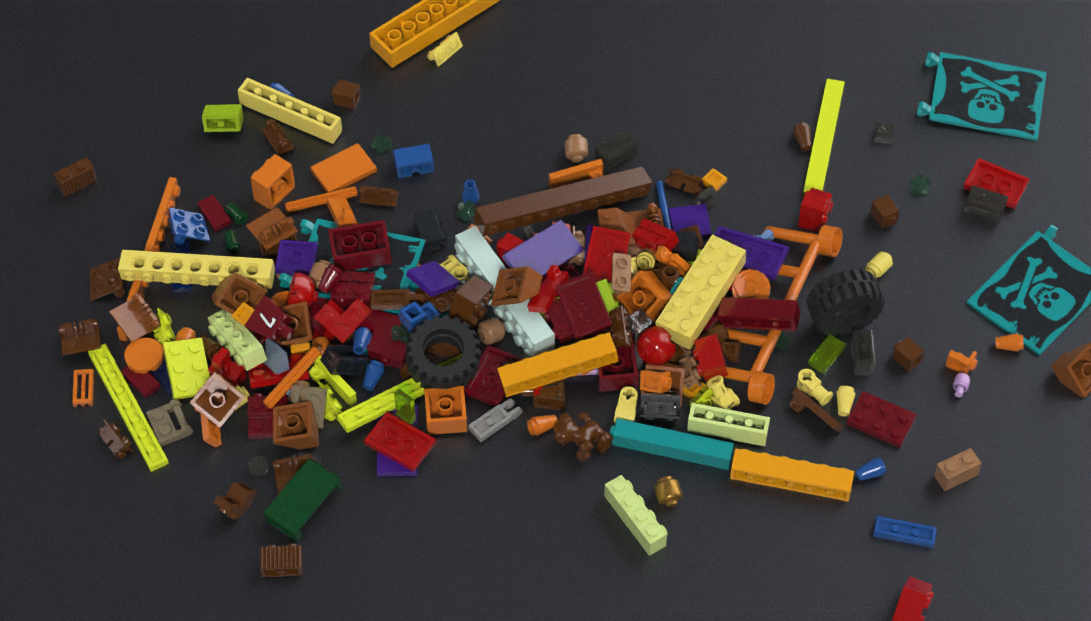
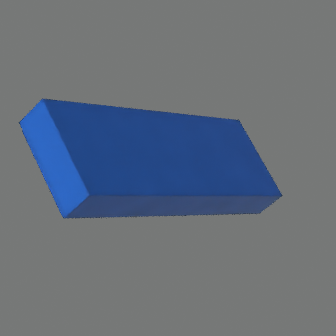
[873,516,937,548]

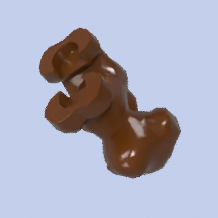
[554,413,613,462]

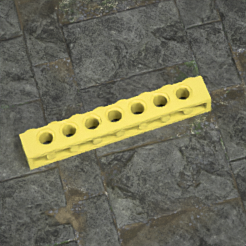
[118,250,275,289]

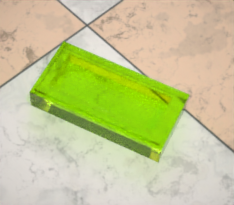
[808,334,846,373]
[394,389,416,424]

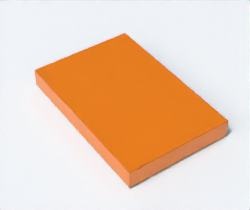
[310,143,377,193]

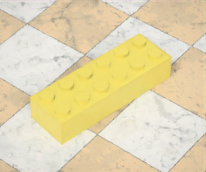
[656,235,746,349]

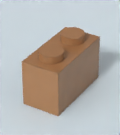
[934,448,982,491]

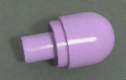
[953,372,970,397]

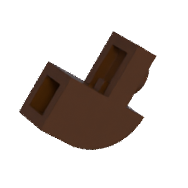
[214,482,258,520]

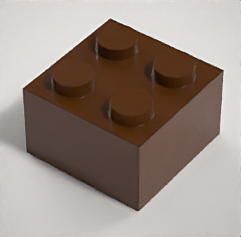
[448,275,494,328]

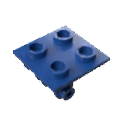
[169,208,210,245]

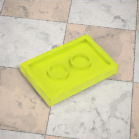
[162,338,210,399]

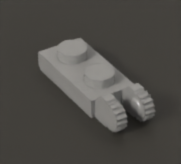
[468,399,523,442]

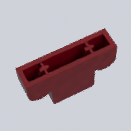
[359,308,435,369]

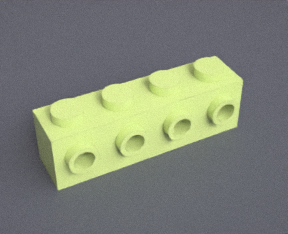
[208,309,267,371]
[687,403,770,446]
[604,475,668,556]

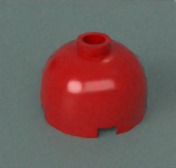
[286,272,318,308]
[636,326,676,364]

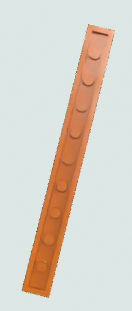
[117,177,180,341]

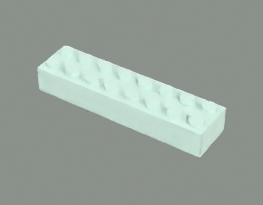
[454,226,555,358]

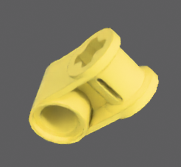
[438,255,469,290]
[614,387,638,423]

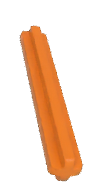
[285,186,358,212]
[263,347,320,409]

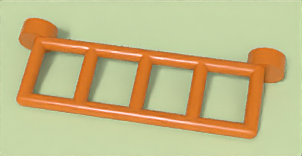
[718,225,843,405]

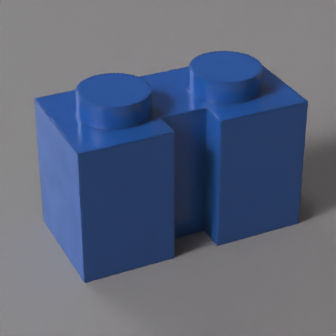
[393,144,434,178]

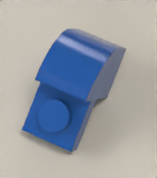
[399,302,441,333]

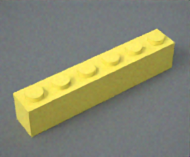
[238,78,342,144]

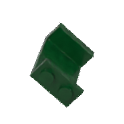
[263,459,342,542]

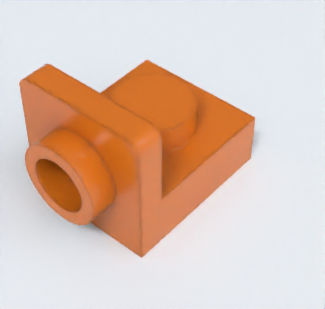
[945,350,978,374]
[640,370,672,394]

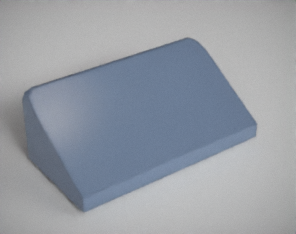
[263,338,289,374]

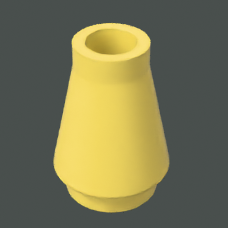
[637,250,656,270]
[836,386,856,416]

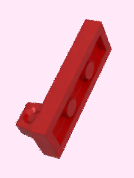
[527,265,569,313]

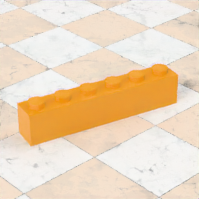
[497,332,618,397]
[730,449,854,502]

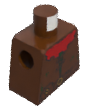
[521,379,565,411]

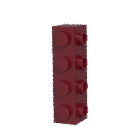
[718,297,801,331]

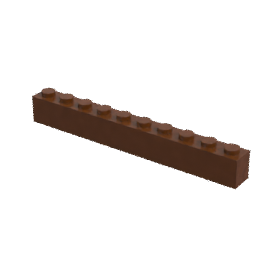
[473,166,652,236]

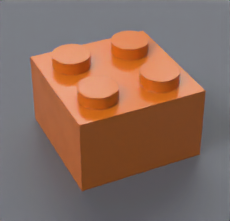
[250,154,295,210]
[617,271,672,326]
[424,386,467,435]

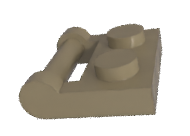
[290,385,327,429]
[146,399,193,446]

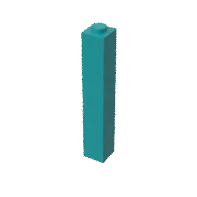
[610,419,734,470]

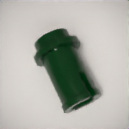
[225,202,248,224]
[224,230,241,255]

